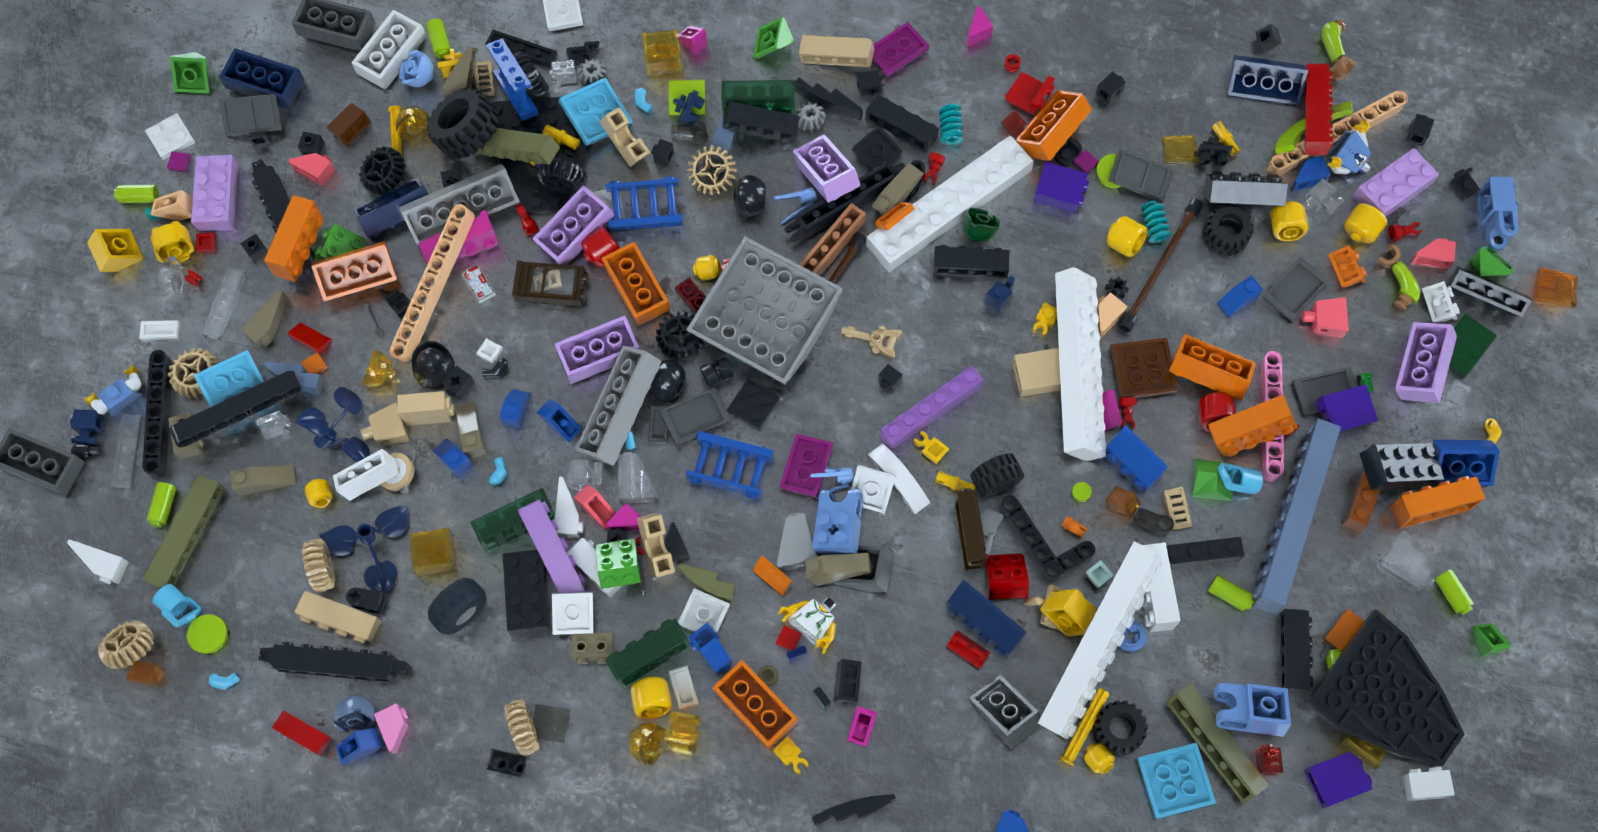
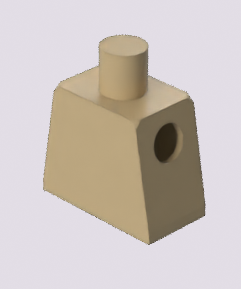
[360,402,410,446]

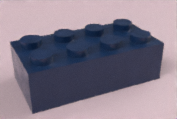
[219,48,305,109]

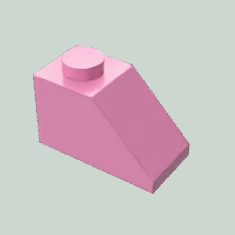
[374,703,409,754]

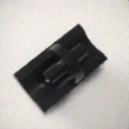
[1194,136,1232,166]
[485,748,527,777]

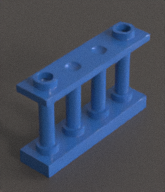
[486,38,538,121]
[605,176,683,232]
[686,431,774,499]

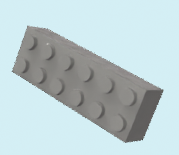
[400,164,519,245]
[575,346,661,466]

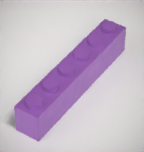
[880,365,984,451]
[518,499,595,601]

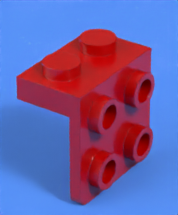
[1005,72,1055,116]
[985,553,1029,600]

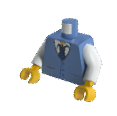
[1325,120,1371,175]
[84,364,142,417]

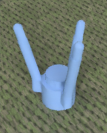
[774,187,817,225]
[810,468,854,499]

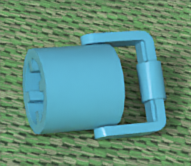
[1217,463,1263,494]
[152,584,201,627]

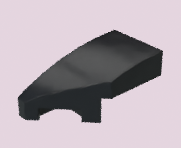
[566,41,600,67]
[378,289,411,319]
[664,521,690,563]

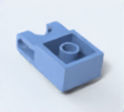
[1477,177,1519,251]
[812,489,863,556]
[1213,683,1291,737]

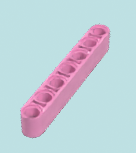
[1260,351,1284,482]

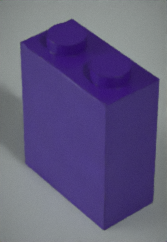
[1034,161,1089,213]
[1316,385,1378,433]
[1304,750,1373,809]

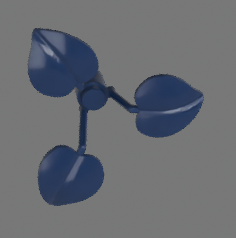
[295,387,370,463]
[320,506,408,592]

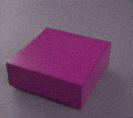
[1073,150,1099,173]
[167,151,191,173]

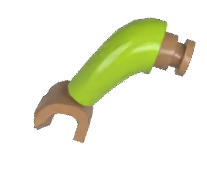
[1321,19,1357,81]
[1378,244,1421,311]

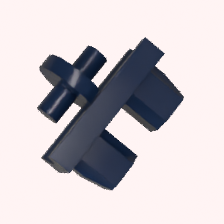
[673,90,705,125]

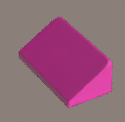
[1102,389,1123,432]

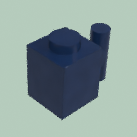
[984,276,1015,313]
[70,409,104,444]

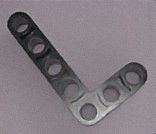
[999,495,1096,582]

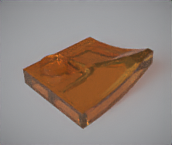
[1532,267,1578,308]

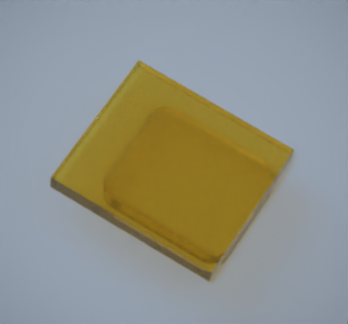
[1162,135,1199,164]

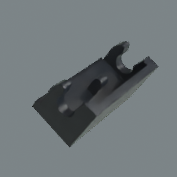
[833,659,862,704]

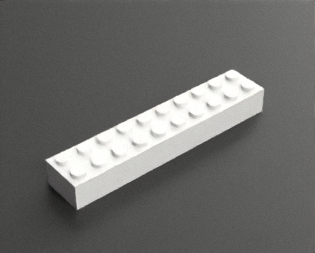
[866,136,1034,273]
[1055,267,1106,461]
[1038,541,1162,740]

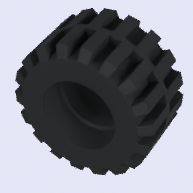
[1203,204,1254,256]
[970,453,1024,498]
[1093,700,1148,755]

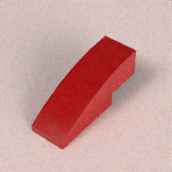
[272,710,332,756]

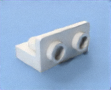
[1422,281,1460,324]

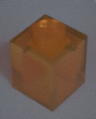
[1105,486,1141,519]
[126,661,162,687]

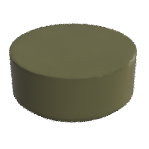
[758,665,778,687]

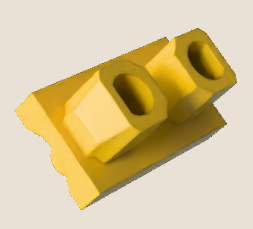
[437,48,463,79]

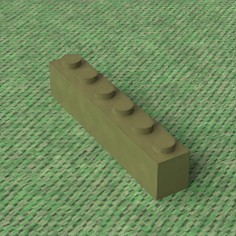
[475,128,560,165]
[142,475,225,589]
[1166,684,1269,804]

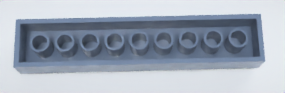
[1252,418,1341,614]

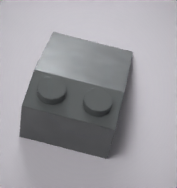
[830,546,894,593]
[969,674,1041,749]

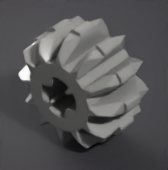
[577,58,608,87]
[796,101,826,133]

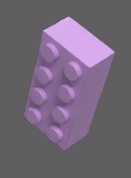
[793,135,861,203]
[1353,148,1439,217]
[191,155,239,232]
[533,185,615,265]
[555,315,640,384]
[1395,322,1457,403]

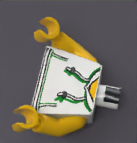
[776,597,836,654]

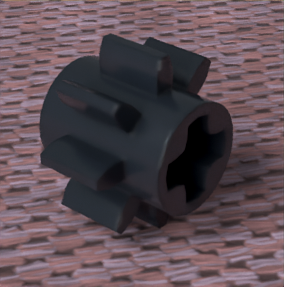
[1105,276,1129,299]

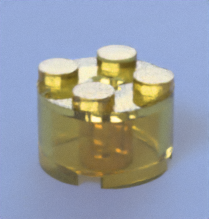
[664,711,701,757]

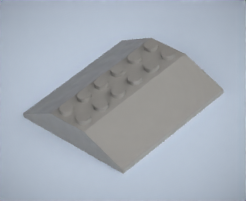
[686,236,843,385]

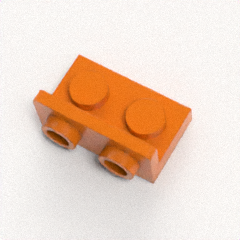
[1328,245,1368,289]

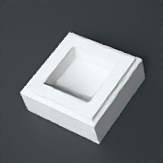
[476,338,503,364]

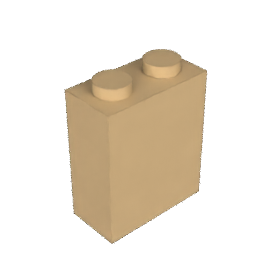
[1012,348,1061,397]
[397,391,455,426]

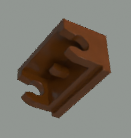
[326,103,371,146]

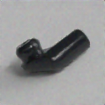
[482,358,508,378]

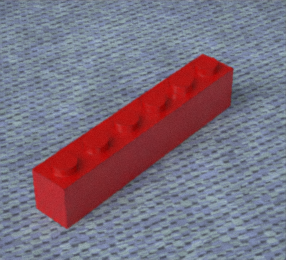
[1305,64,1333,155]

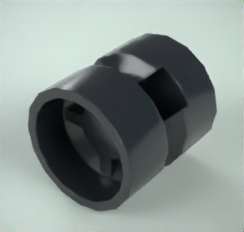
[699,355,734,389]

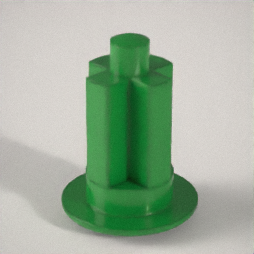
[1356,373,1374,394]

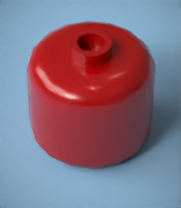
[581,226,620,268]
[1198,392,1236,433]

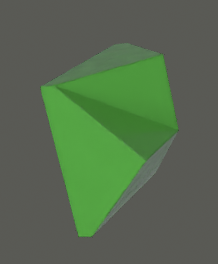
[753,17,795,59]
[170,52,210,93]
[1468,245,1515,276]
[1192,459,1234,501]

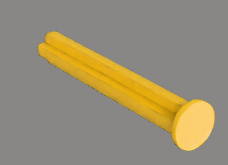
[388,105,403,155]
[1059,688,1109,766]

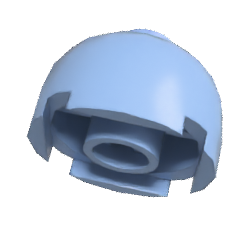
[399,50,434,87]

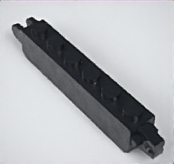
[252,159,316,277]
[784,162,905,242]
[258,642,411,683]

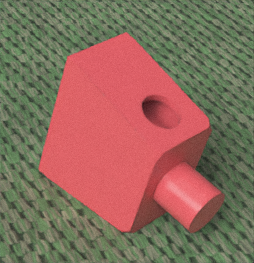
[1301,297,1349,338]

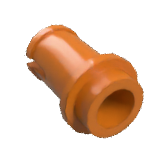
[1061,516,1088,539]

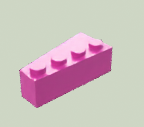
[419,210,499,268]

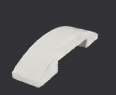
[868,444,930,514]

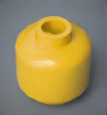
[693,255,722,281]
[304,479,333,508]
[1084,743,1115,774]

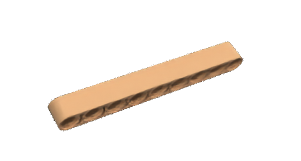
[1267,91,1408,177]
[390,204,475,362]

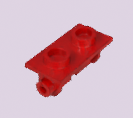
[946,630,991,669]

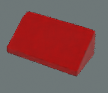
[287,322,332,355]

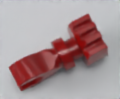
[924,152,945,186]
[515,203,539,236]
[1388,222,1423,242]
[1119,397,1137,431]

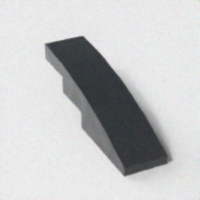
[794,77,863,120]
[811,794,896,827]

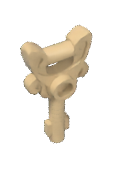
[841,326,902,359]

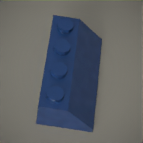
[1227,55,1308,106]
[353,178,429,238]
[946,580,1026,658]

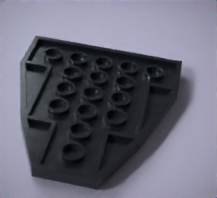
[491,96,593,215]
[1305,609,1465,766]

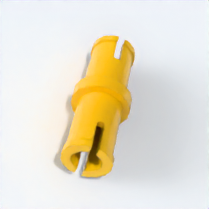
[1212,121,1241,157]
[543,124,580,150]
[935,471,975,491]

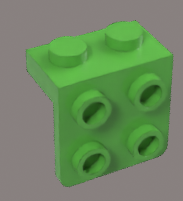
[314,223,367,261]
[596,539,641,589]

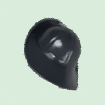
[411,341,455,387]

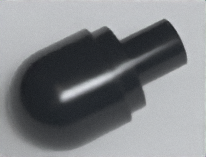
[71,443,100,459]

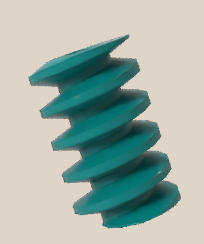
[939,104,963,145]
[1141,201,1171,243]

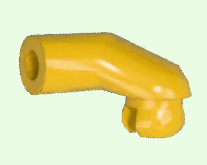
[1485,418,1502,445]

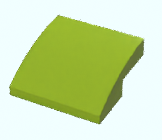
[669,80,706,116]

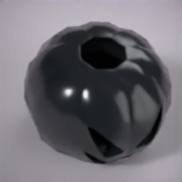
[733,175,766,217]
[649,360,686,401]

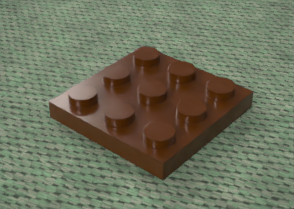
[1110,337,1178,398]

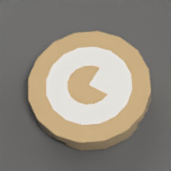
[381,453,415,491]

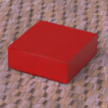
[195,232,217,253]
[776,625,802,653]

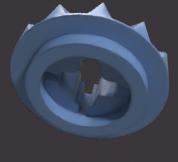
[1120,620,1147,652]

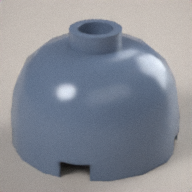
[334,695,375,733]

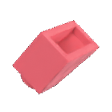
[288,153,335,186]
[1411,238,1456,270]
[573,485,616,530]

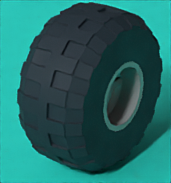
[428,578,487,635]

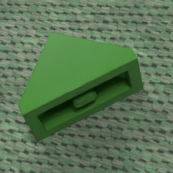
[1472,623,1511,657]

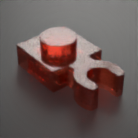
[1000,110,1027,137]

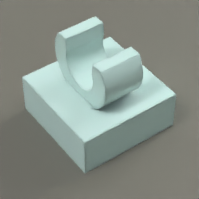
[1085,560,1114,589]

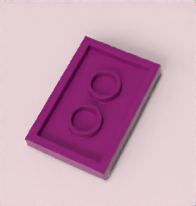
[872,21,930,78]
[779,434,834,498]

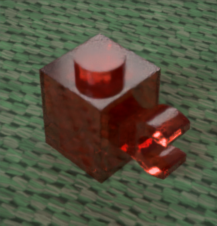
[1255,744,1284,776]

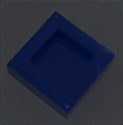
[786,645,808,663]

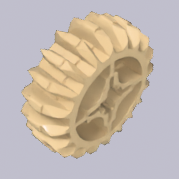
[687,145,737,196]
[167,348,219,398]
[302,539,336,592]
[97,620,154,670]
[504,699,540,756]

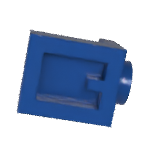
[688,622,721,652]

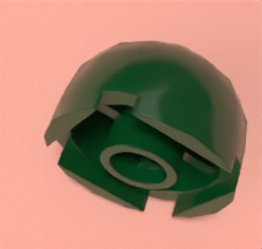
[962,208,1000,243]

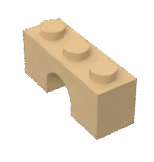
[600,107,650,167]
[637,513,675,577]

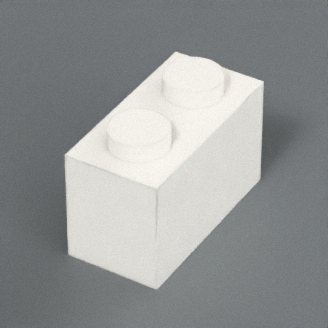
[1402,767,1455,801]

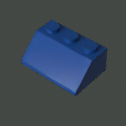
[1105,426,1168,493]
[1433,440,1500,486]

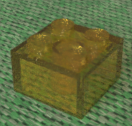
[642,29,683,76]
[409,528,457,578]

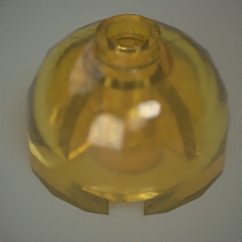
[395,106,430,142]
[361,350,395,389]
[628,722,667,765]

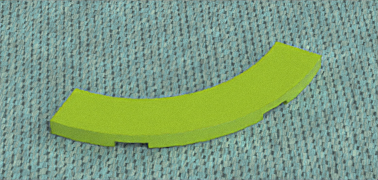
[1275,101,1353,154]

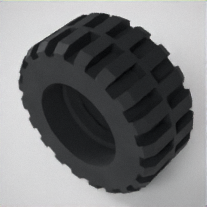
[427,88,498,159]

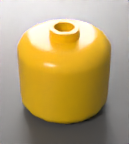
[1270,201,1308,242]
[1344,203,1387,244]
[1107,216,1148,257]
[630,676,672,719]

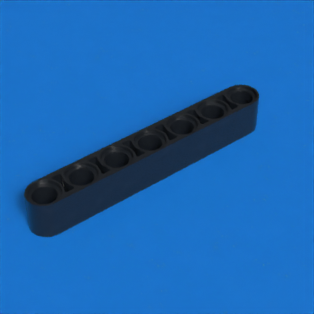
[142,350,173,480]
[169,371,302,448]

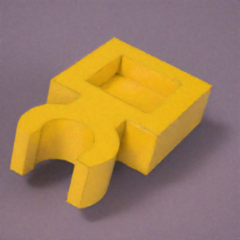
[1032,302,1057,337]
[913,431,949,465]
[773,736,809,774]

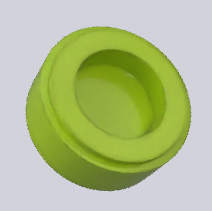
[1071,482,1092,503]

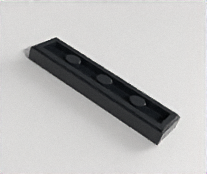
[485,29,558,69]

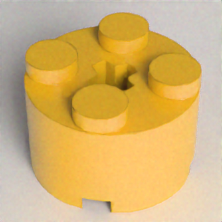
[151,221,194,264]

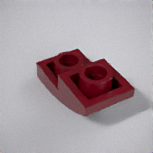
[674,277,706,315]

